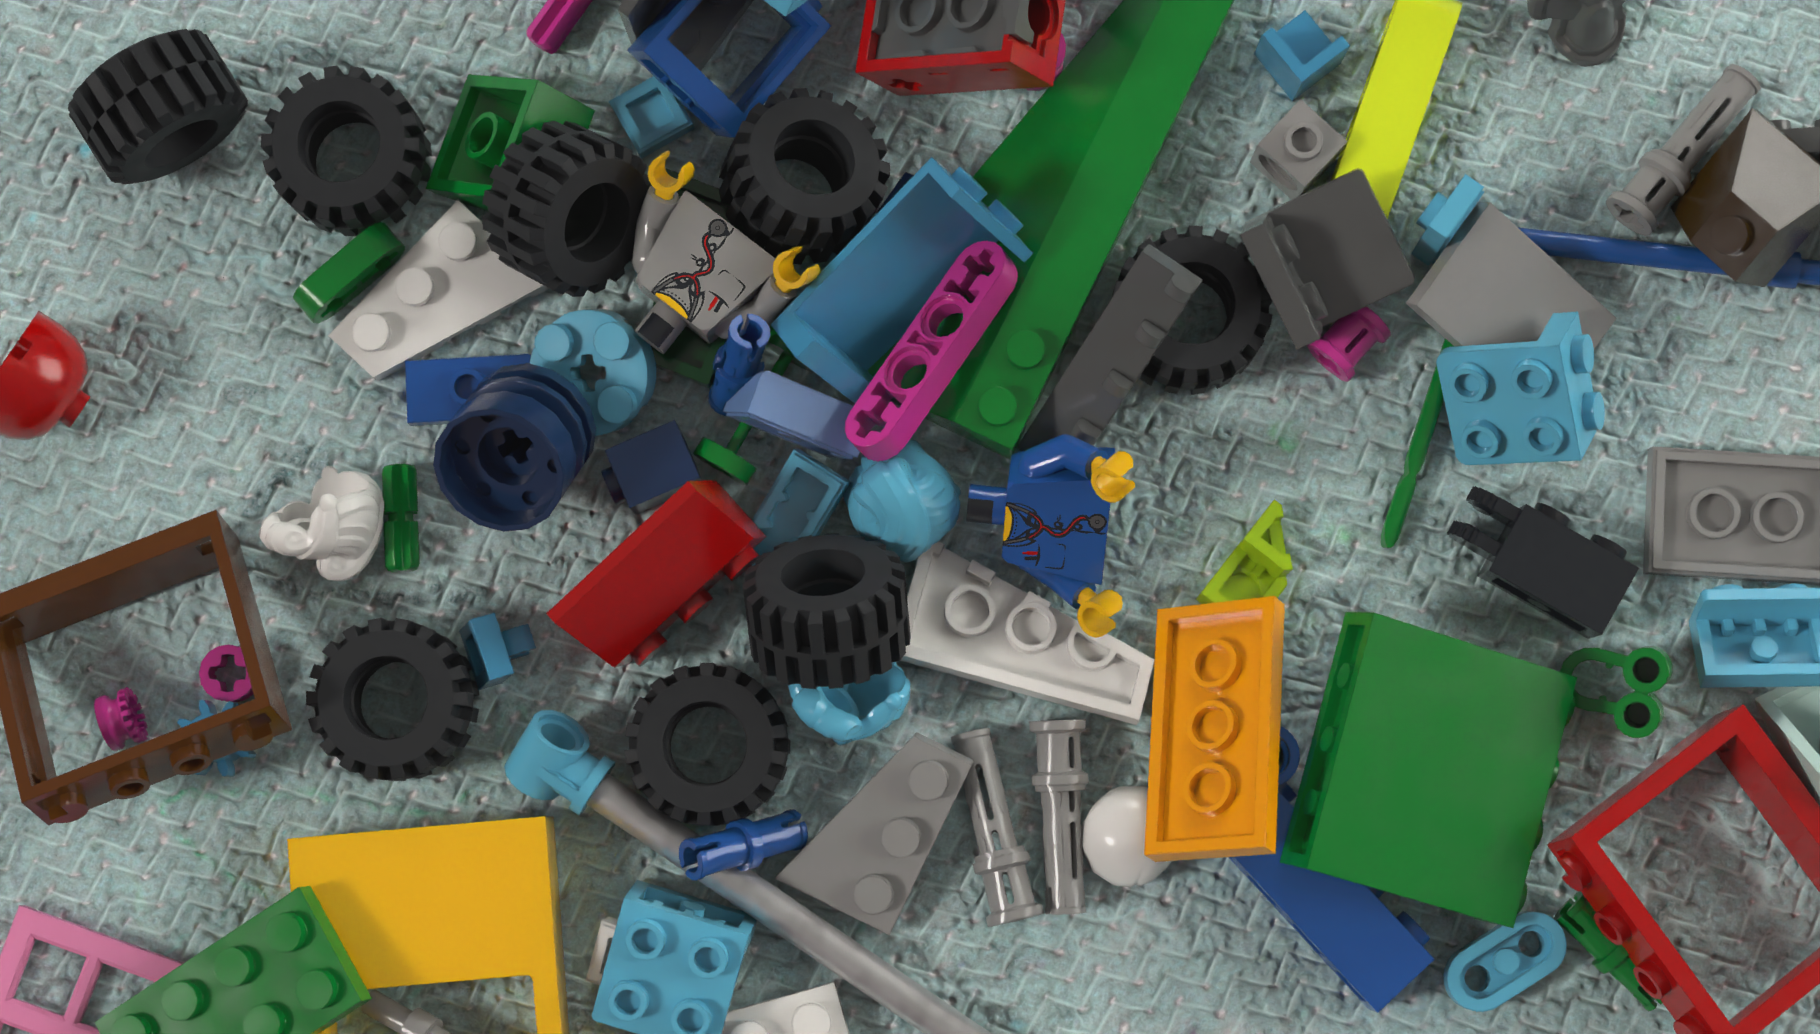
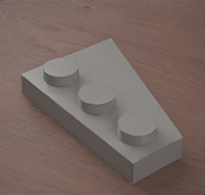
[775,732,974,935]

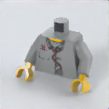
[632,150,821,354]

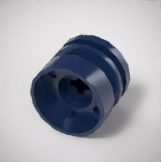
[433,363,596,532]

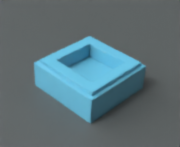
[609,76,695,159]

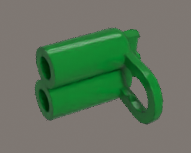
[1559,646,1673,738]

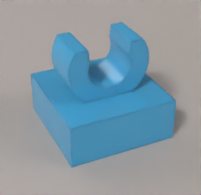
[459,612,536,690]

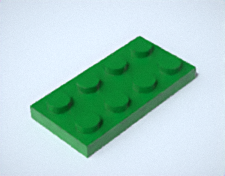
[94,886,372,1034]

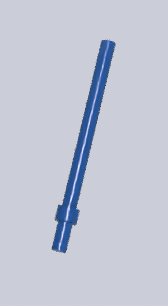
[1518,227,1820,289]

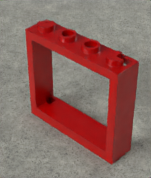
[1547,704,1820,1034]

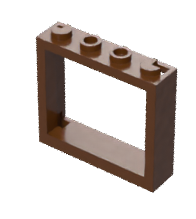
[0,510,292,825]

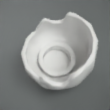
[1082,786,1172,887]

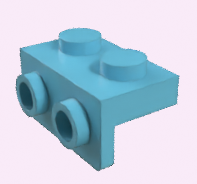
[1688,583,1820,688]

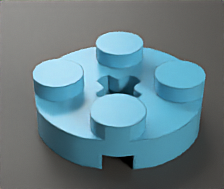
[530,308,656,436]

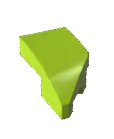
[1196,499,1293,604]

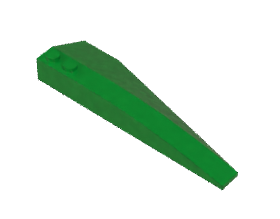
[867,0,1235,460]

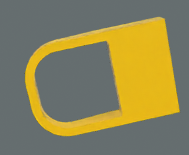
[287,816,570,1034]

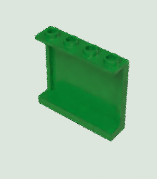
[1279,612,1577,928]

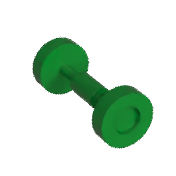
[693,326,813,486]

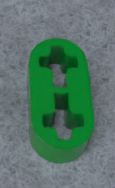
[293,222,405,324]

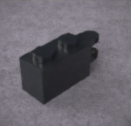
[1447,486,1639,639]

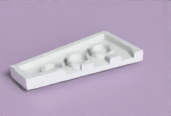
[900,541,1155,725]

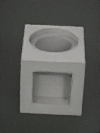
[1250,99,1347,200]

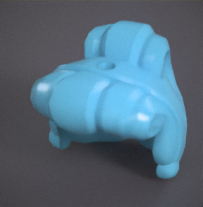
[843,440,961,562]
[788,662,910,746]

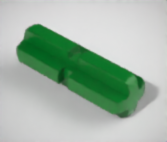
[382,464,420,572]

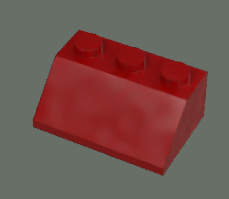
[546,480,767,668]

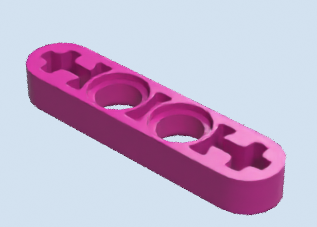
[845,241,1018,462]

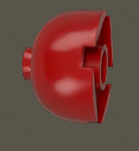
[0,311,91,440]

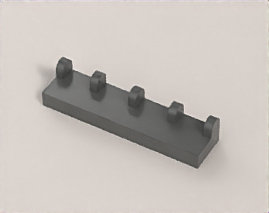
[1016,244,1203,451]

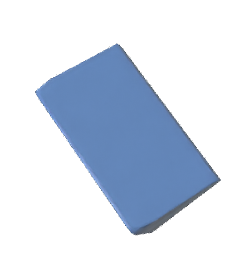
[723,371,860,459]

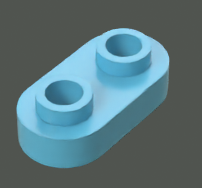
[1443,911,1567,1012]

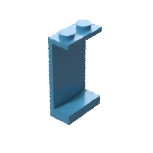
[771,157,1033,403]

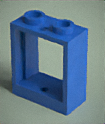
[627,0,831,138]

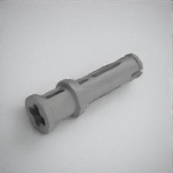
[1606,64,1761,236]
[1029,719,1089,915]
[951,728,1044,927]

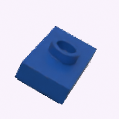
[405,354,531,426]

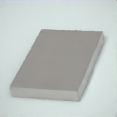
[1406,201,1616,349]
[1643,446,1820,585]

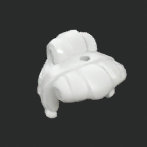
[259,466,384,581]

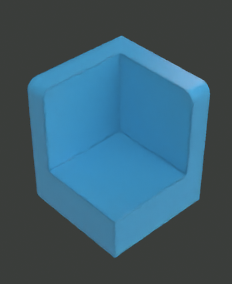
[1254,10,1350,101]

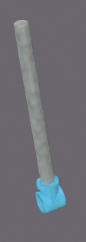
[504,710,992,1034]

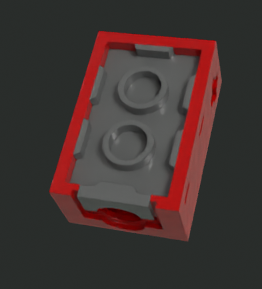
[855,0,1066,96]

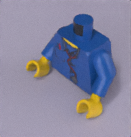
[966,434,1135,638]

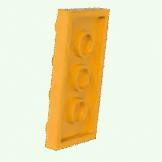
[1144,596,1285,862]

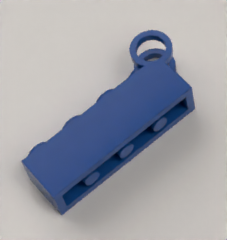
[1228,726,1435,1013]

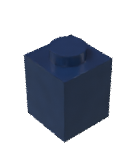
[601,420,703,515]

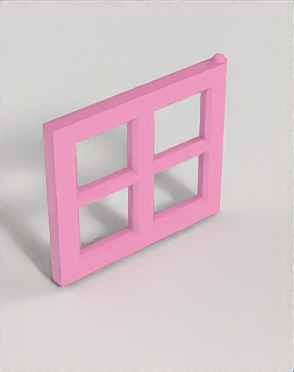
[0,905,183,1034]

